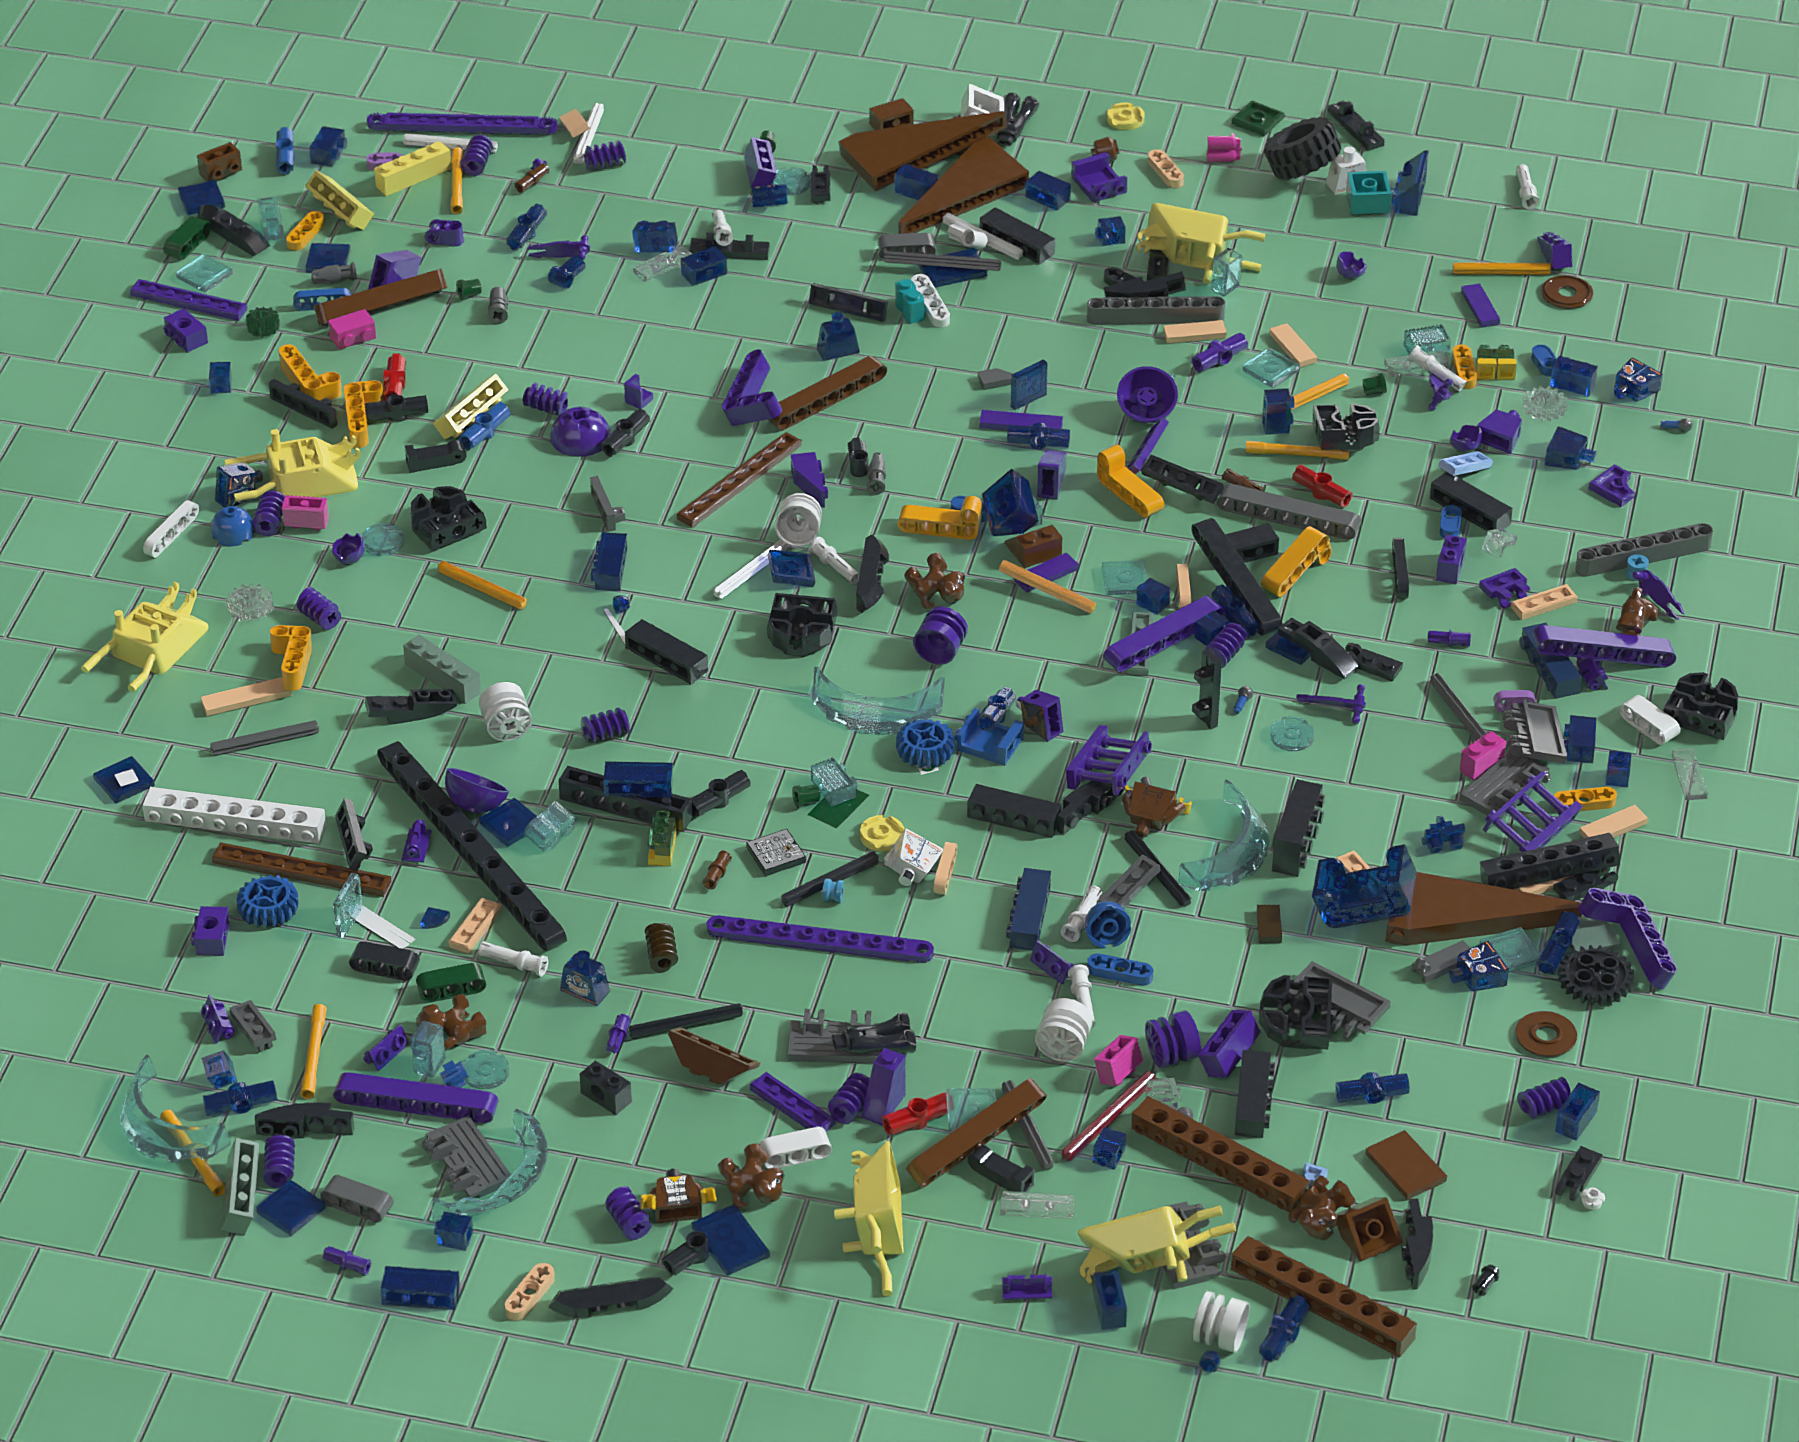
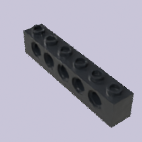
[558,765,692,833]
[1480,832,1620,889]

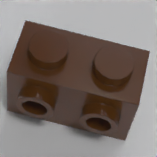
[197,142,242,183]

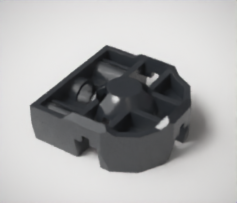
[1312,404,1380,452]
[411,486,487,551]
[767,593,837,656]
[1663,672,1738,740]
[1259,975,1333,1050]

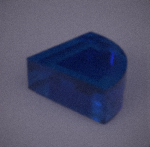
[420,907,450,929]

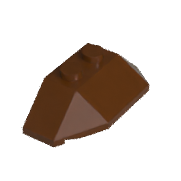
[668,1027,760,1084]

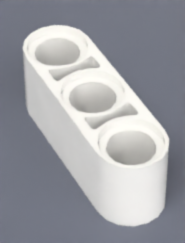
[1619,695,1680,745]
[759,1127,832,1169]

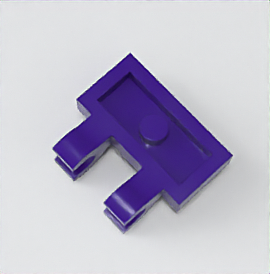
[1479,568,1530,609]

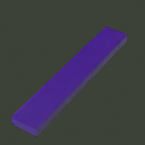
[130,279,248,321]

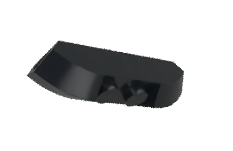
[197,205,271,256]
[856,534,889,613]
[548,1276,673,1318]

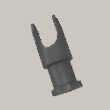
[311,262,357,284]
[867,452,886,495]

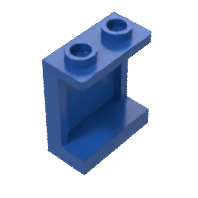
[955,708,1024,766]

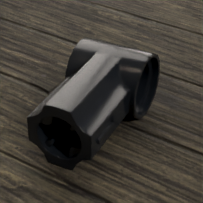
[847,438,869,477]
[662,1231,709,1276]

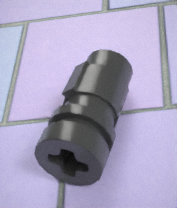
[488,287,508,324]

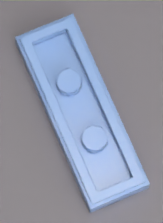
[1438,451,1493,476]

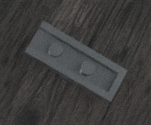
[1411,940,1476,983]
[229,1000,277,1052]

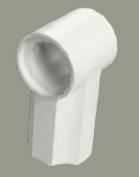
[948,222,987,250]

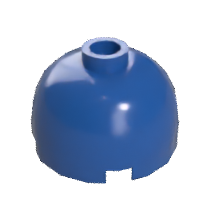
[211,506,254,547]
[1084,901,1131,948]

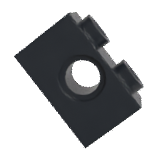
[579,1060,632,1115]

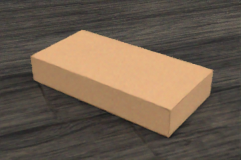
[559,109,590,137]

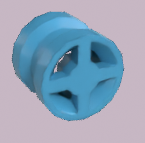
[1626,554,1649,581]
[822,879,844,903]

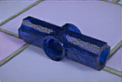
[506,203,547,251]
[1007,422,1071,450]
[1211,584,1260,638]
[977,687,1016,732]
[1536,912,1580,975]
[1335,1072,1410,1104]
[202,1080,278,1116]
[1259,1296,1310,1363]

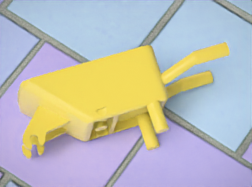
[1137,203,1266,284]
[224,429,361,502]
[81,582,208,692]
[834,1141,904,1297]
[1078,1205,1236,1284]

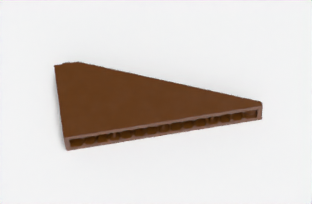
[838,111,1007,192]
[898,137,1029,234]
[1385,869,1582,946]

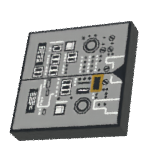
[746,829,806,876]

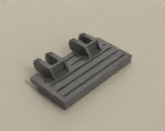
[1501,701,1567,764]
[1460,752,1551,815]
[1289,961,1391,1040]
[788,1009,882,1064]
[421,1116,513,1198]
[1143,1201,1227,1289]

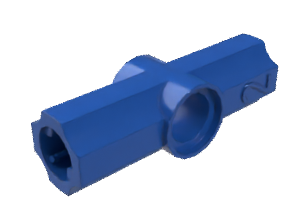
[276,127,294,175]
[459,402,510,450]

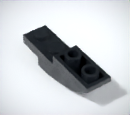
[1103,271,1186,298]
[1278,617,1358,679]
[365,689,457,724]
[1057,774,1125,835]
[254,1102,355,1138]
[1401,1198,1433,1290]

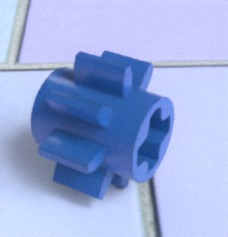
[440,1060,469,1088]

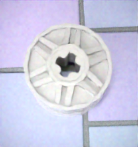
[775,493,822,547]
[479,682,532,741]
[1035,998,1093,1062]
[1193,1291,1250,1353]

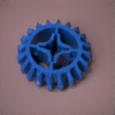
[896,718,955,769]
[236,874,299,929]

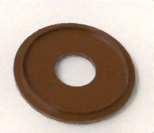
[1541,275,1593,308]
[1516,1011,1577,1057]

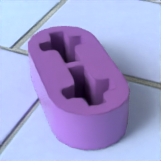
[366,152,402,171]
[1493,690,1536,713]

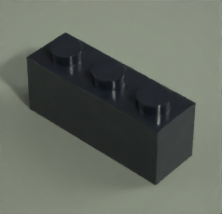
[1225,523,1279,563]

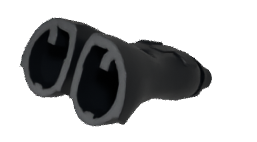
[997,92,1040,146]
[832,1012,917,1054]

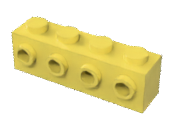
[374,141,452,196]
[305,170,374,230]
[433,374,508,440]

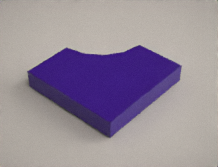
[1588,464,1635,507]

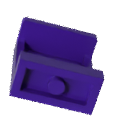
[1071,152,1128,203]

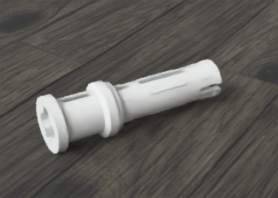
[1516,164,1539,209]
[712,210,733,246]
[1408,345,1467,392]
[808,537,860,584]
[1060,886,1102,942]
[478,941,548,976]
[1068,965,1096,1028]

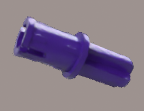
[1427,629,1471,647]
[606,1014,631,1054]
[322,1246,372,1275]

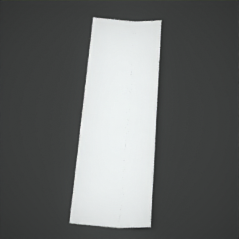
[342,902,416,949]

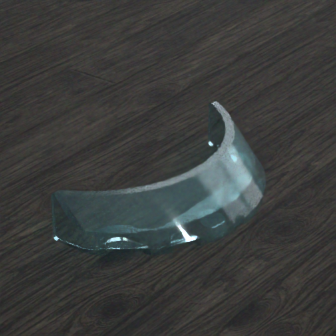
[812,667,945,735]
[1178,779,1269,891]
[120,1054,231,1163]
[431,1109,548,1220]

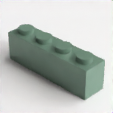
[403,635,481,704]
[221,1138,259,1235]

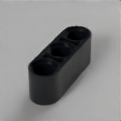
[349,941,420,981]

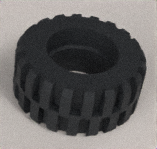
[1264,117,1342,180]

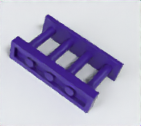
[1066,725,1152,796]
[1482,771,1583,852]

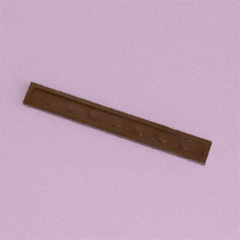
[677,432,802,528]
[212,842,391,897]

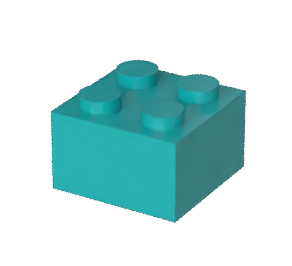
[1346,171,1392,215]

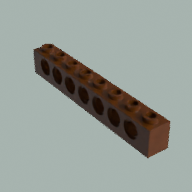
[1131,1096,1310,1213]
[1231,1236,1417,1358]

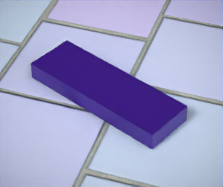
[1461,283,1500,327]
[1014,552,1079,593]

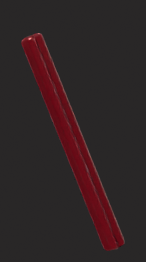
[1061,1071,1156,1161]

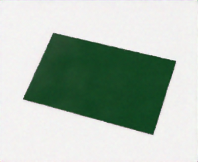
[807,781,869,829]

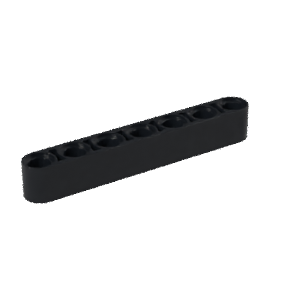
[1191,518,1282,636]

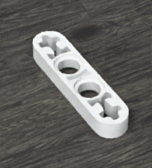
[911,274,950,328]
[143,500,199,558]

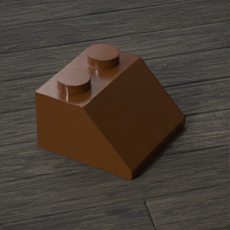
[1005,525,1063,568]
[1336,1197,1403,1261]

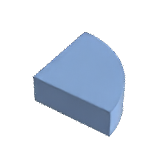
[1303,1162,1328,1187]

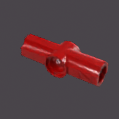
[383,353,406,401]
[1292,464,1353,508]
[882,1092,954,1136]

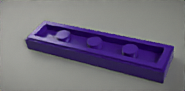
[979,410,1063,435]
[1127,418,1169,474]
[750,1072,835,1132]

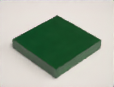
[1232,100,1284,137]

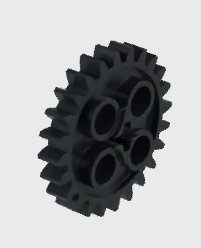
[1558,945,1634,1006]

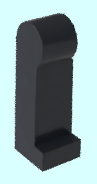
[405,440,467,473]
[967,1145,1034,1198]

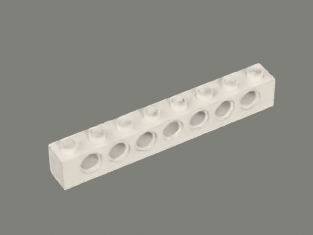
[143,787,326,844]

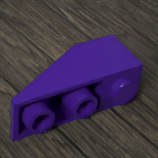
[1537,232,1572,269]
[791,452,828,508]

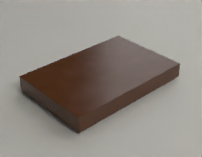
[1365,1130,1447,1200]

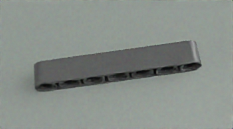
[1087,296,1225,325]
[1217,484,1362,540]
[1575,523,1713,577]

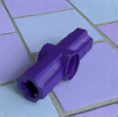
[1191,332,1248,373]

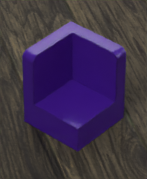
[624,374,653,409]

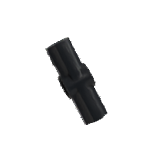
[364,394,429,422]
[601,408,650,457]
[691,770,751,818]

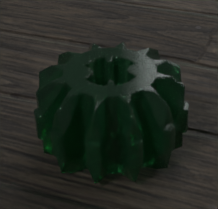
[245,306,280,338]

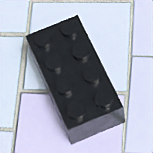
[1272,779,1326,877]

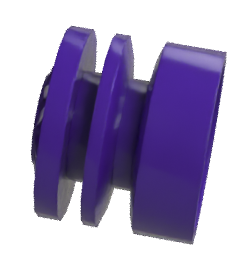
[913,606,968,665]
[1145,1010,1201,1068]

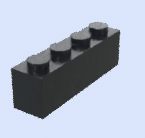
[980,207,1055,265]
[1430,471,1513,536]
[625,619,708,684]
[967,784,1061,838]
[1235,1050,1275,1138]

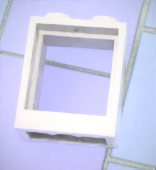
[961,84,1004,136]

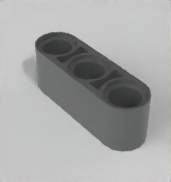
[877,233,936,259]
[320,1175,394,1223]

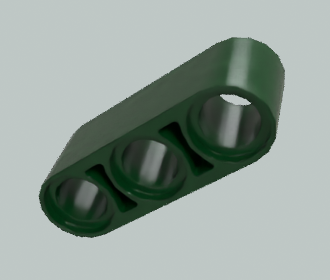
[163,216,211,260]
[416,963,487,1003]

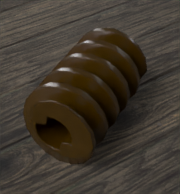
[644,923,678,973]

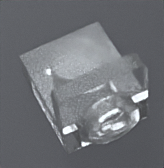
[1482,528,1517,558]
[1145,1078,1182,1108]

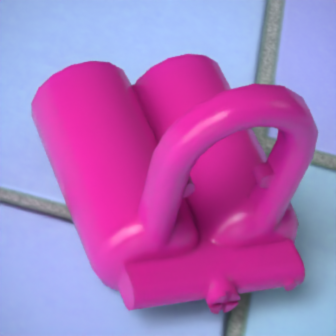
[1207,133,1242,162]

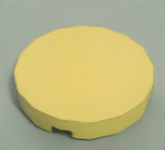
[1107,103,1144,130]
[860,815,904,851]

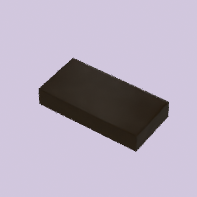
[1256,905,1282,943]

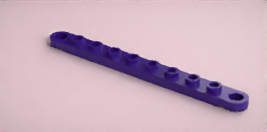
[366,112,558,134]
[706,915,934,963]

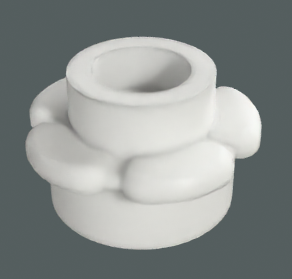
[1581,1188,1605,1210]

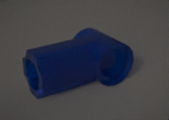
[548,255,585,289]

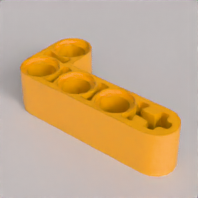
[279,344,342,401]
[344,380,384,448]
[1097,444,1164,518]
[897,496,982,540]
[1261,526,1332,597]
[270,625,312,691]

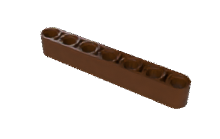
[313,269,448,326]
[768,356,887,431]
[906,1078,1047,1188]

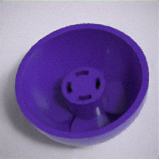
[1117,366,1178,424]
[550,407,611,457]
[445,768,510,813]

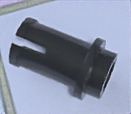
[1472,1264,1500,1296]

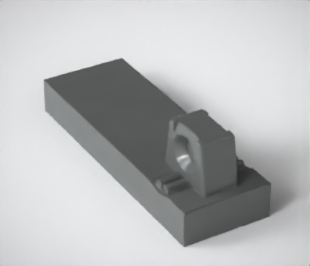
[590,476,625,532]
[1098,854,1160,908]

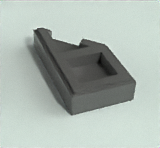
[978,368,1020,389]

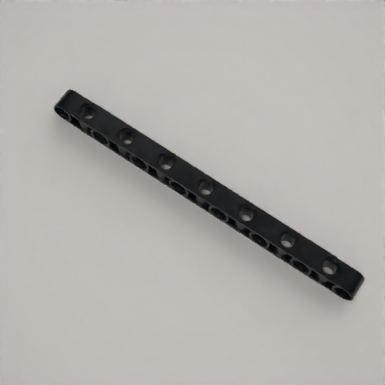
[377,741,567,952]

